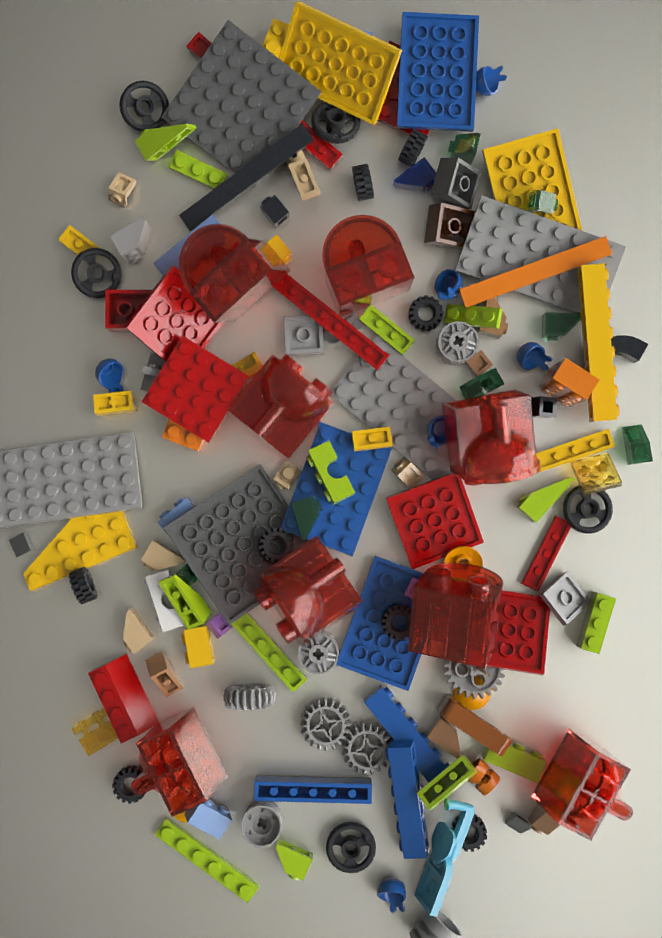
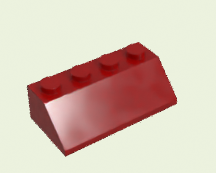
[88,654,160,744]

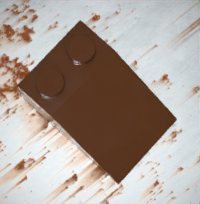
[424,202,475,250]

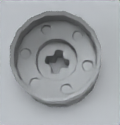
[435,321,479,366]
[298,629,339,675]
[241,801,283,848]
[409,911,462,938]

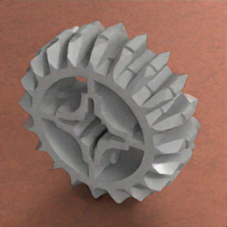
[223,683,276,710]
[300,697,352,751]
[341,722,391,775]

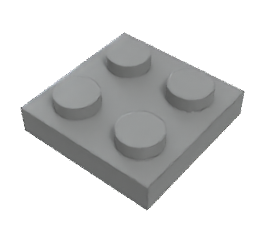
[284,316,324,356]
[540,571,591,626]

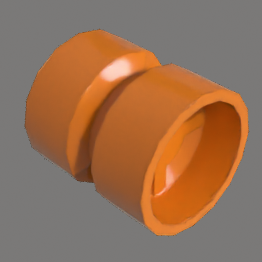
[468,758,500,796]

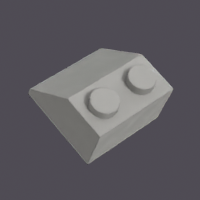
[110,217,151,264]

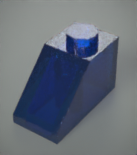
[393,157,436,192]

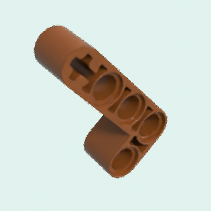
[437,694,513,757]

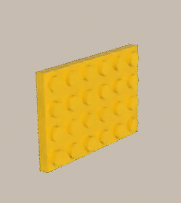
[279,1,402,125]
[482,128,582,231]

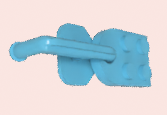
[414,799,475,917]

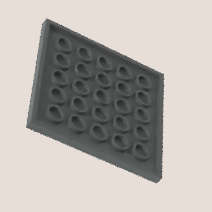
[162,20,322,188]
[164,464,325,625]

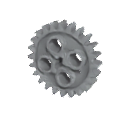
[442,636,505,700]

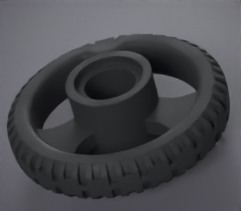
[119,80,169,132]
[311,102,361,144]
[71,248,122,298]
[563,484,613,534]
[326,822,376,873]

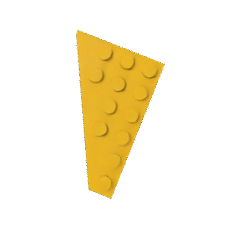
[23,511,138,591]

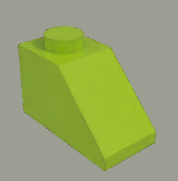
[276,838,313,881]

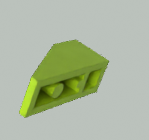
[135,124,197,161]
[516,477,575,523]
[158,574,211,630]

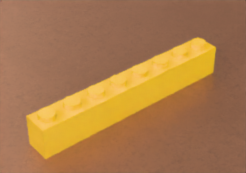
[577,263,620,422]

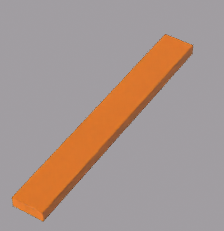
[459,236,612,308]

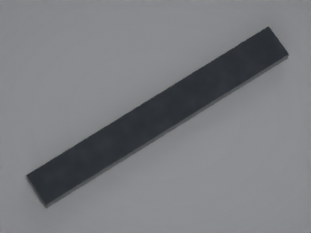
[179,123,314,231]

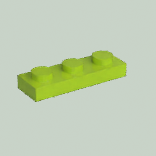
[169,150,229,189]
[359,304,415,356]
[444,304,503,329]

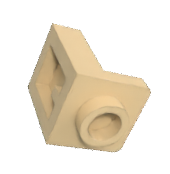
[108,172,136,207]
[391,457,425,488]
[273,460,302,491]

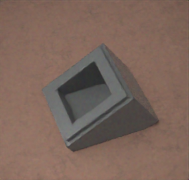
[9,532,35,557]
[505,812,531,833]

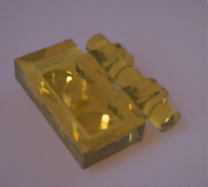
[72,709,118,756]

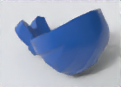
[476,66,508,96]
[434,269,463,300]
[516,342,553,370]
[95,358,124,393]
[427,415,456,449]
[377,877,406,913]

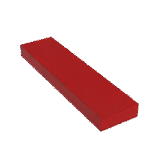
[521,515,571,592]

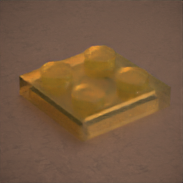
[571,452,622,495]

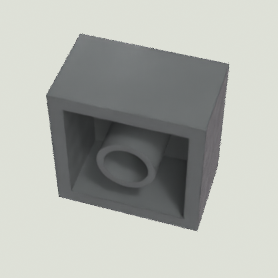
[431,157,481,209]

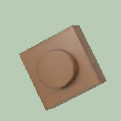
[466,350,493,377]

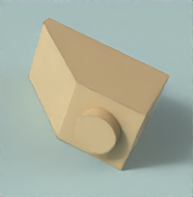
[141,540,186,571]
[123,608,156,654]

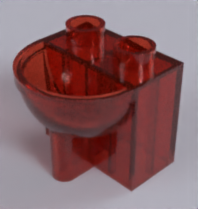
[322,215,415,317]
[179,224,291,323]
[228,354,333,460]
[442,389,541,485]
[253,536,363,647]
[408,563,503,669]
[131,707,228,817]
[531,729,633,841]

